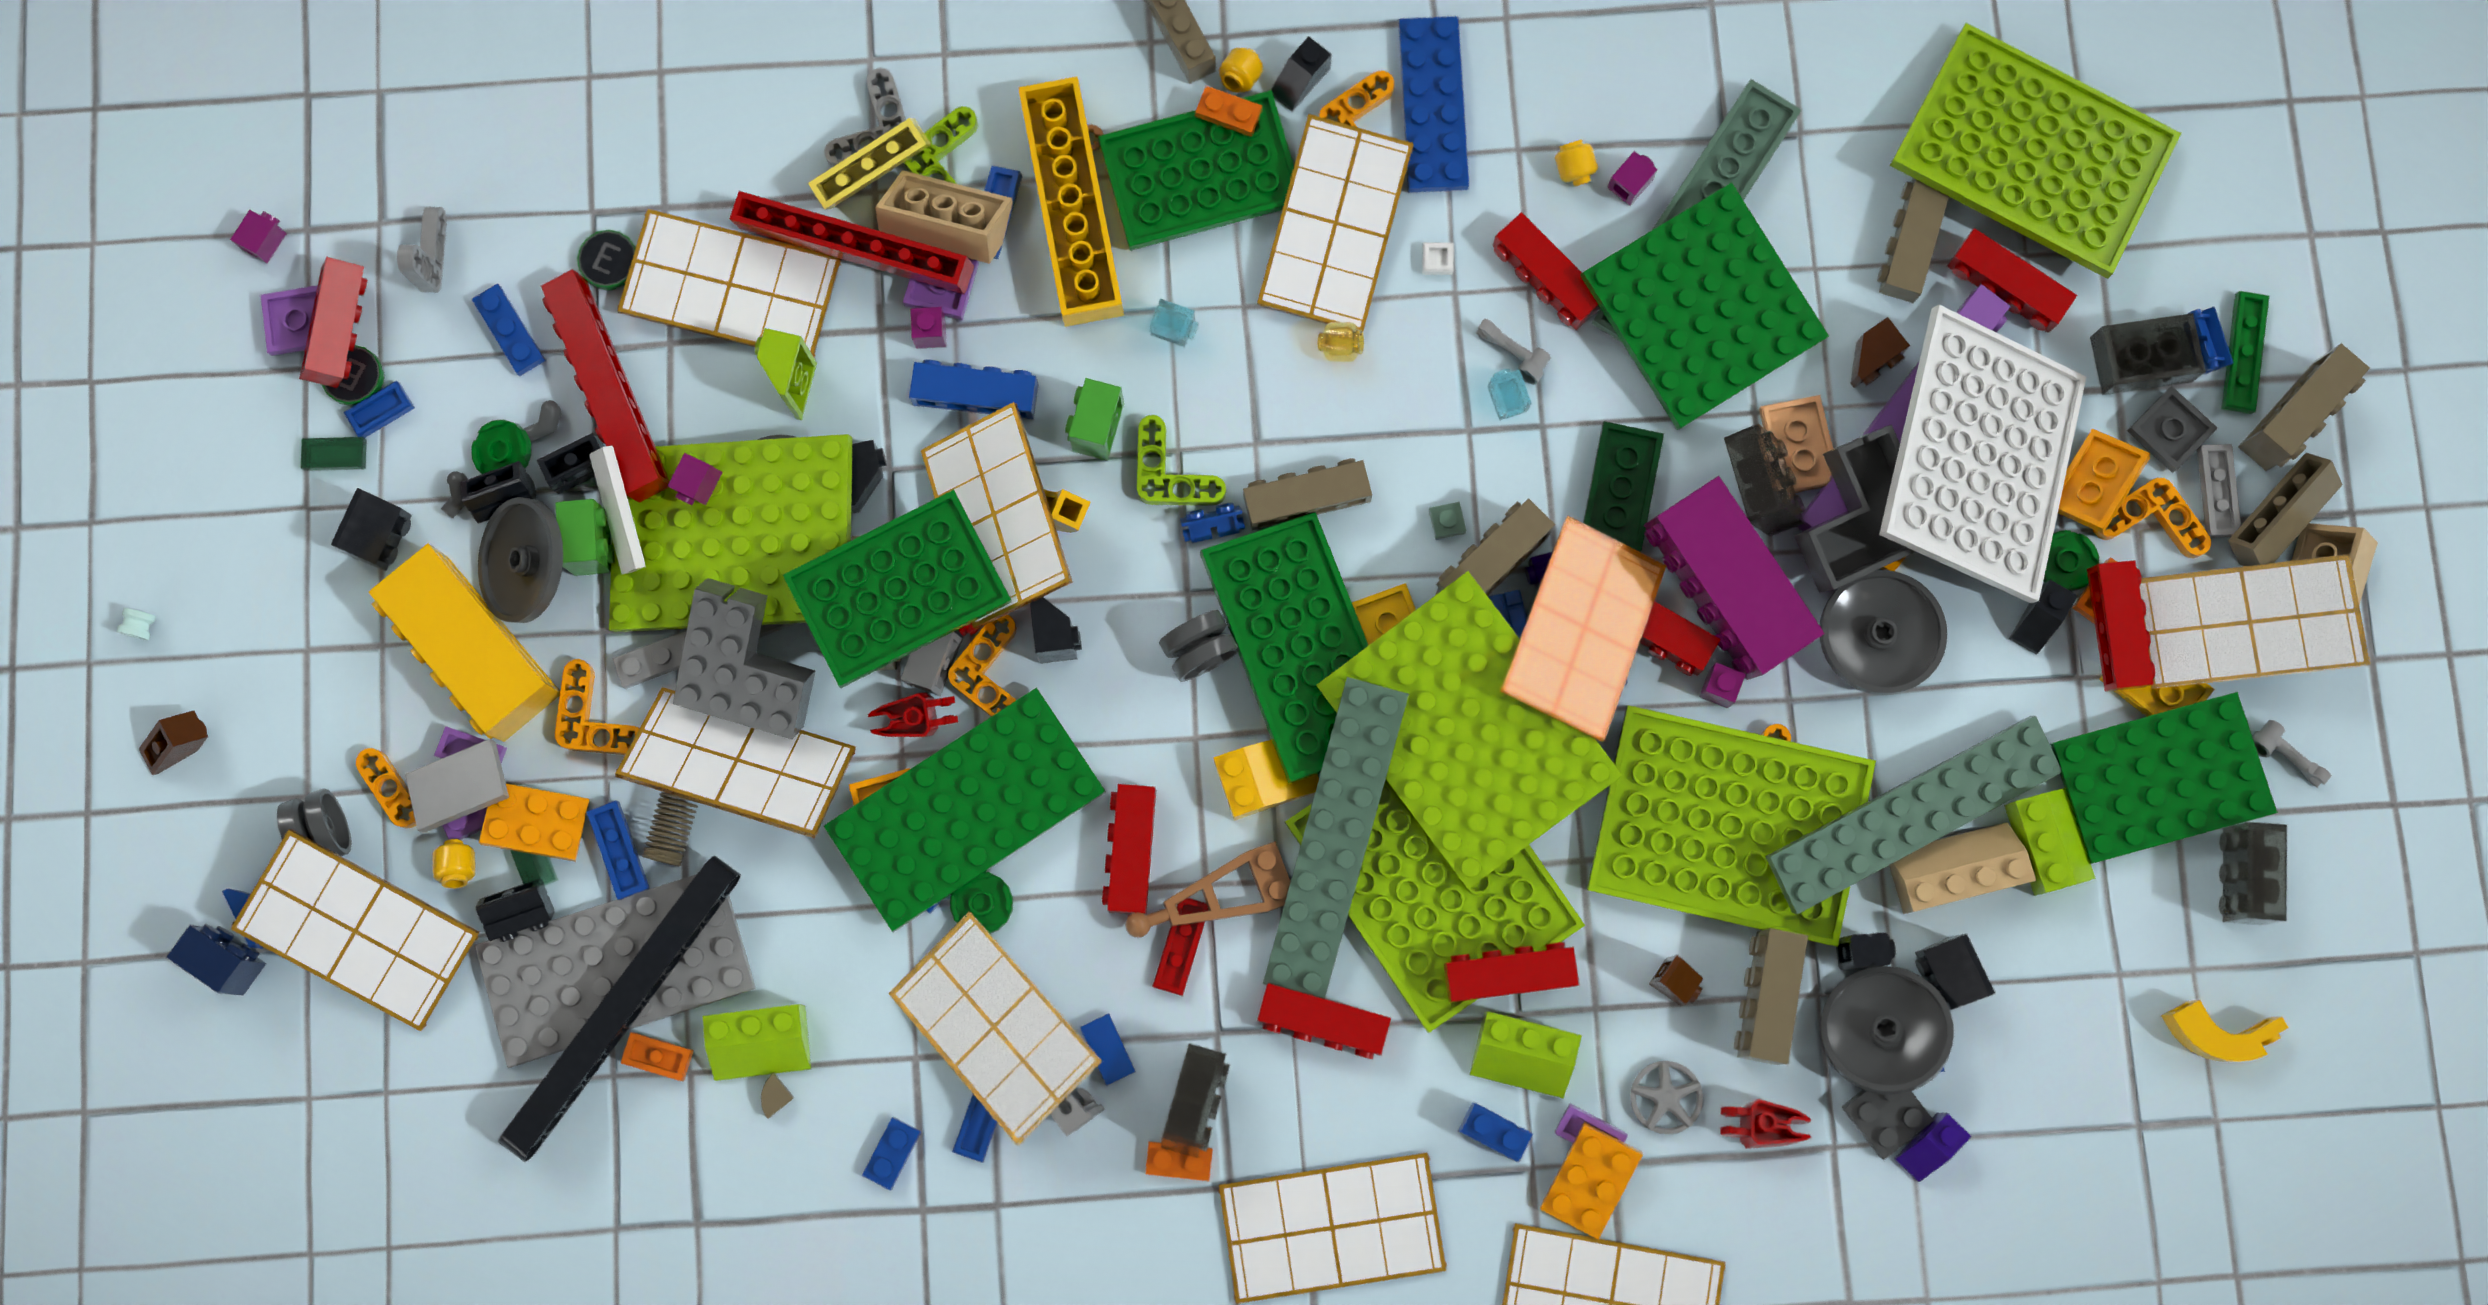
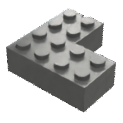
[1794,424,1916,593]
[673,578,815,740]

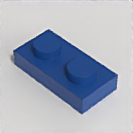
[862,1117,922,1190]

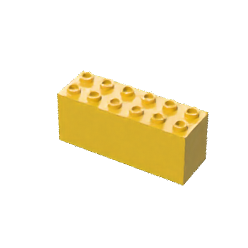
[368,543,560,742]

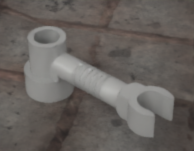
[1476,318,1551,385]
[2252,720,2332,788]

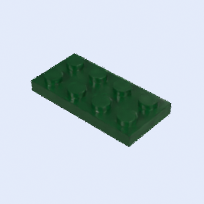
[1582,421,1664,554]

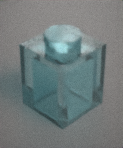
[1150,298,1199,347]
[1488,369,1532,421]

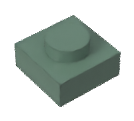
[1429,502,1466,540]

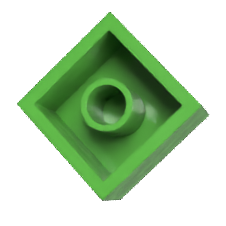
[1065,378,1124,461]
[555,499,615,576]

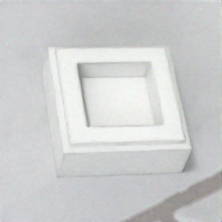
[1422,242,1454,275]

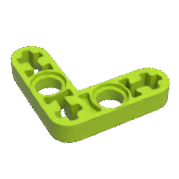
[904,106,978,184]
[1137,415,1226,506]

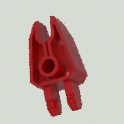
[868,692,958,737]
[1720,1099,1811,1149]

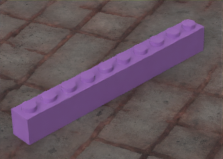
[1794,284,2010,531]

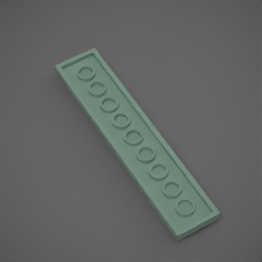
[1592,79,1802,342]
[1263,677,1409,999]
[1765,716,2062,914]

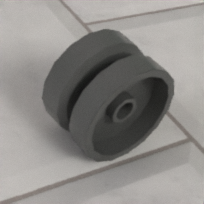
[1159,610,1239,682]
[277,788,352,857]

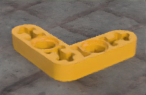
[1319,70,1394,127]
[2092,478,2211,558]
[948,613,1017,717]
[555,659,640,755]
[356,748,416,828]

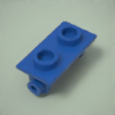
[2185,306,2234,375]
[1180,503,1245,544]

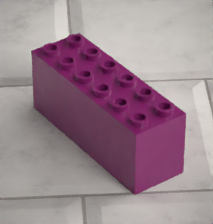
[1644,476,1825,680]

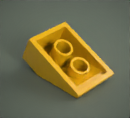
[1213,739,1319,821]

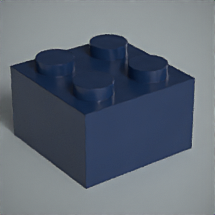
[166,924,266,996]

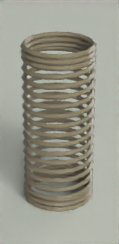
[641,788,700,867]

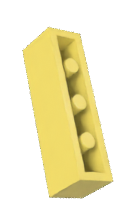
[808,118,931,210]

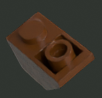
[1851,317,1910,388]

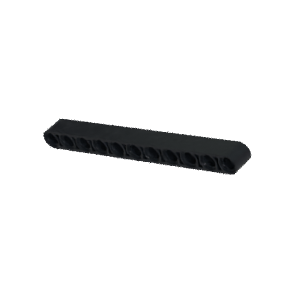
[498,856,741,1162]

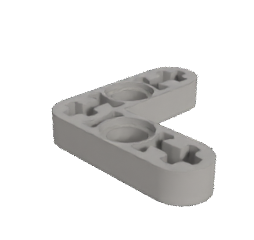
[825,68,906,167]
[397,207,447,293]

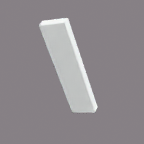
[589,446,645,575]

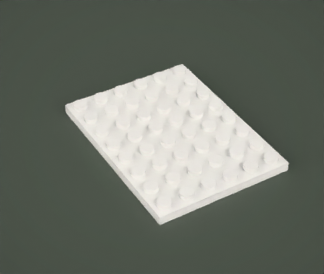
[1879,305,2086,603]

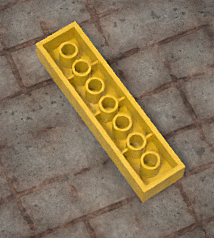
[1018,76,1124,327]

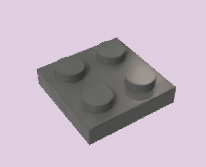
[2127,386,2217,473]
[1841,1090,1934,1160]

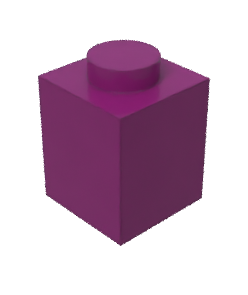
[1607,151,1658,206]
[230,209,287,264]
[910,307,947,349]
[668,453,723,506]
[1699,662,1746,708]

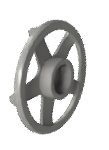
[1630,1061,1703,1134]

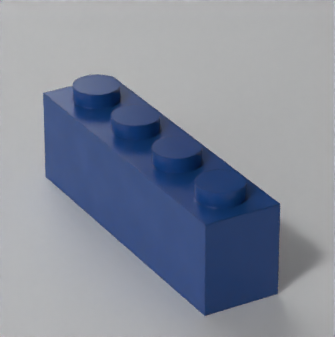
[909,359,1039,420]

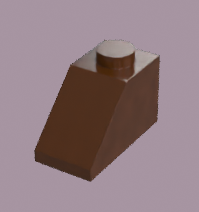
[139,710,208,775]
[1649,955,1703,1006]

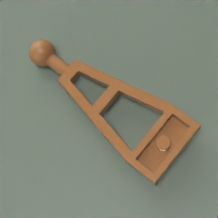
[1125,841,1291,938]

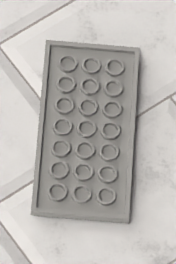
[475,874,756,1068]

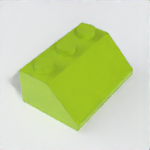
[755,328,817,420]
[2004,788,2096,896]
[702,1004,811,1081]
[1469,1011,1582,1098]

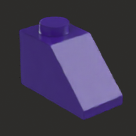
[1894,1113,1972,1182]

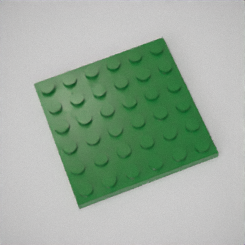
[1580,183,1829,430]

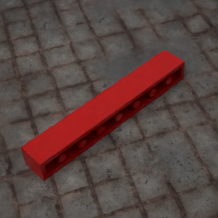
[729,191,974,295]
[541,269,670,503]

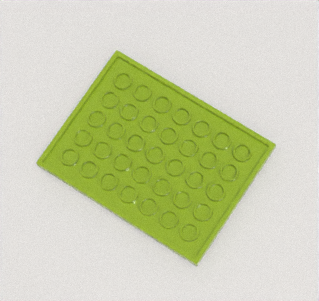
[1889,23,2181,279]
[609,434,852,632]
[1316,571,1623,889]
[1587,705,1876,947]
[1285,780,1585,1033]

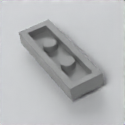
[2197,444,2241,538]

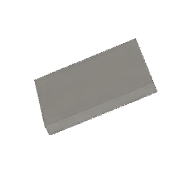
[405,739,509,833]

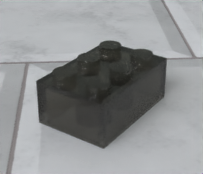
[2090,313,2206,395]
[1724,424,1805,537]
[2219,822,2287,925]
[1161,1043,1230,1158]

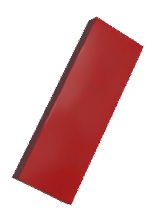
[1152,898,1209,996]

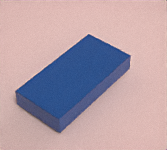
[343,380,415,440]
[1080,1013,1136,1086]
[952,1092,998,1163]

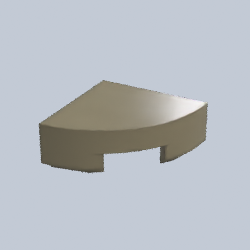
[761,1072,794,1119]

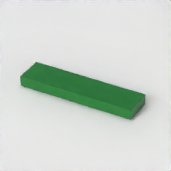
[2221,291,2269,414]

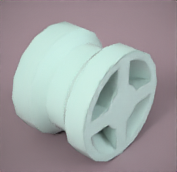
[116,608,156,640]

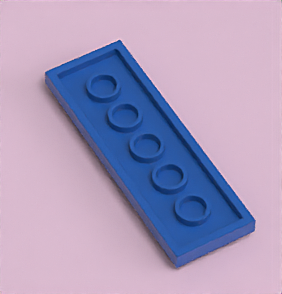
[1398,16,1469,193]

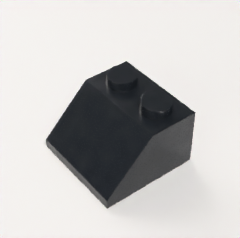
[330,488,412,571]
[1030,595,1082,664]
[1915,933,1995,1010]

